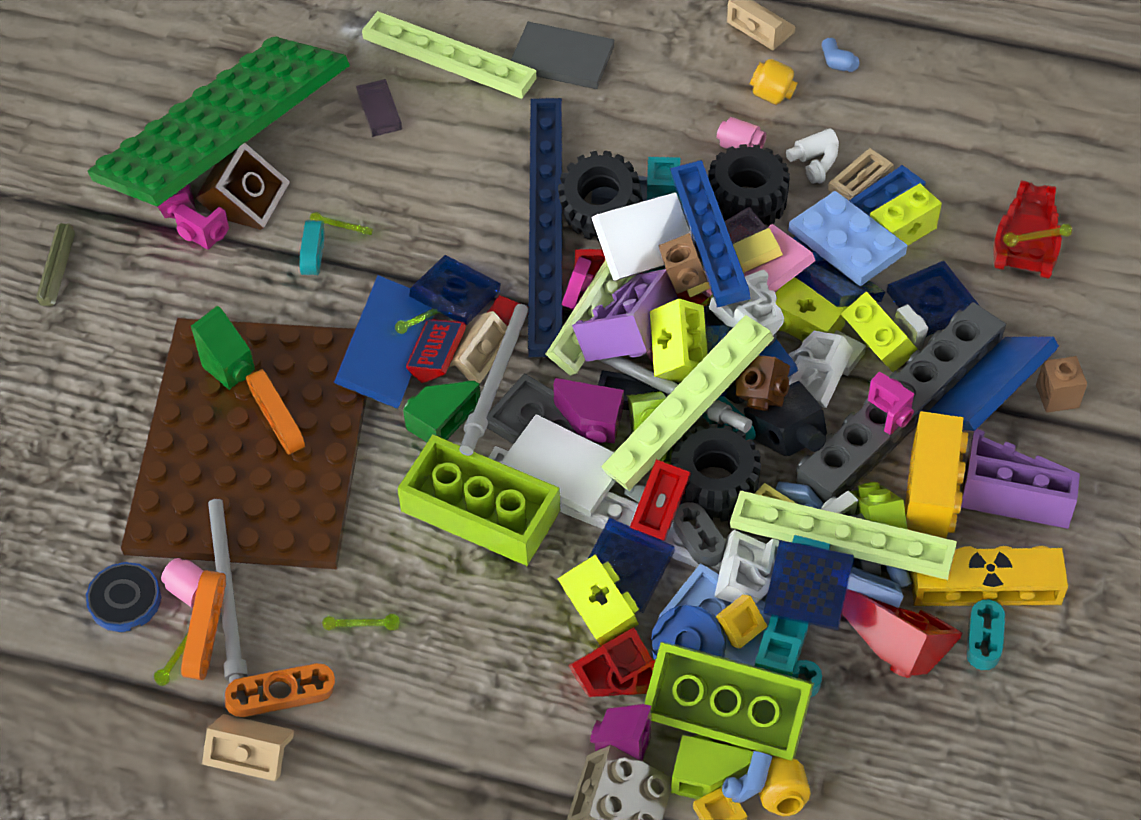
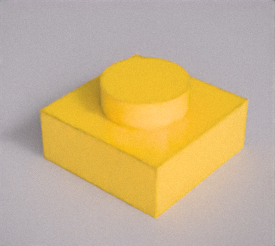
[716,594,768,649]
[693,787,748,820]

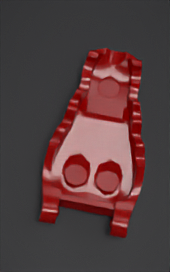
[993,180,1062,279]

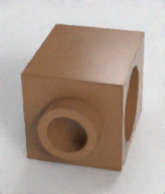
[658,233,708,294]
[1036,356,1087,413]

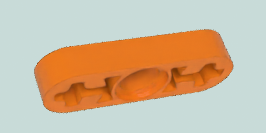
[246,369,305,455]
[181,570,226,680]
[225,663,335,717]

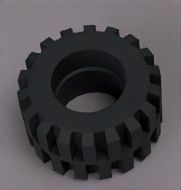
[708,144,790,231]
[558,151,643,241]
[671,424,761,522]

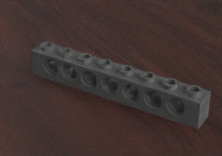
[796,302,1006,505]

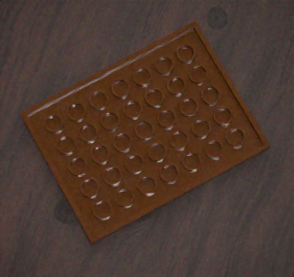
[121,318,367,570]

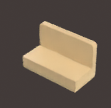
[727,0,795,51]
[449,311,508,383]
[202,714,294,781]

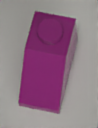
[554,378,624,444]
[590,704,652,762]

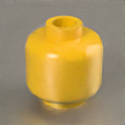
[749,59,798,105]
[759,756,811,816]

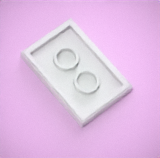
[591,192,692,281]
[500,414,616,517]

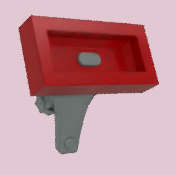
[624,459,691,541]

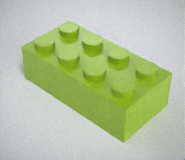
[397,435,561,566]
[644,642,814,761]

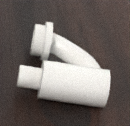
[786,128,839,184]

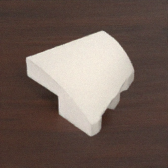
[709,269,784,335]
[788,331,853,408]
[714,530,791,603]

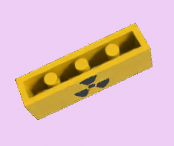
[910,546,1068,606]

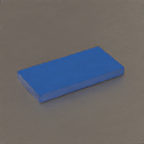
[334,275,438,409]
[928,337,1059,431]

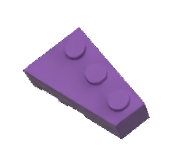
[572,269,678,362]
[961,429,1080,529]

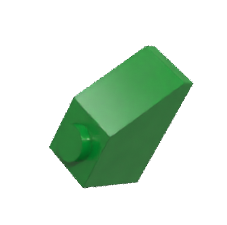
[191,305,255,390]
[403,381,481,442]

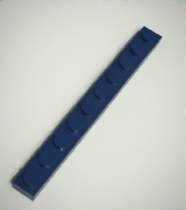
[528,98,562,357]

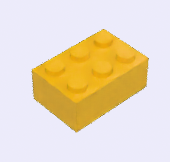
[905,411,968,539]

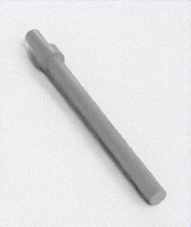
[459,304,528,456]
[599,356,752,433]
[208,499,248,704]

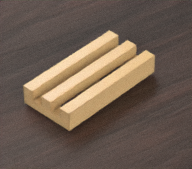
[828,148,894,201]

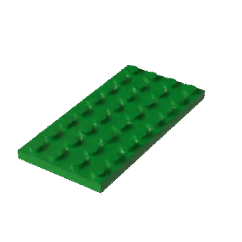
[87,37,350,207]

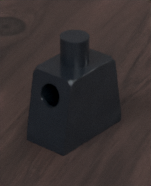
[744,380,827,456]

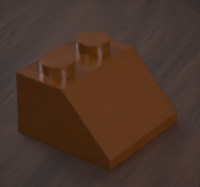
[195,143,290,230]

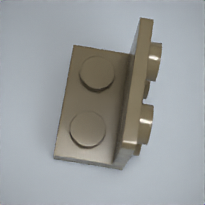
[567,745,672,820]

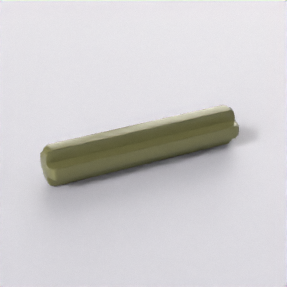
[36,223,75,307]

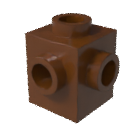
[735,355,790,411]

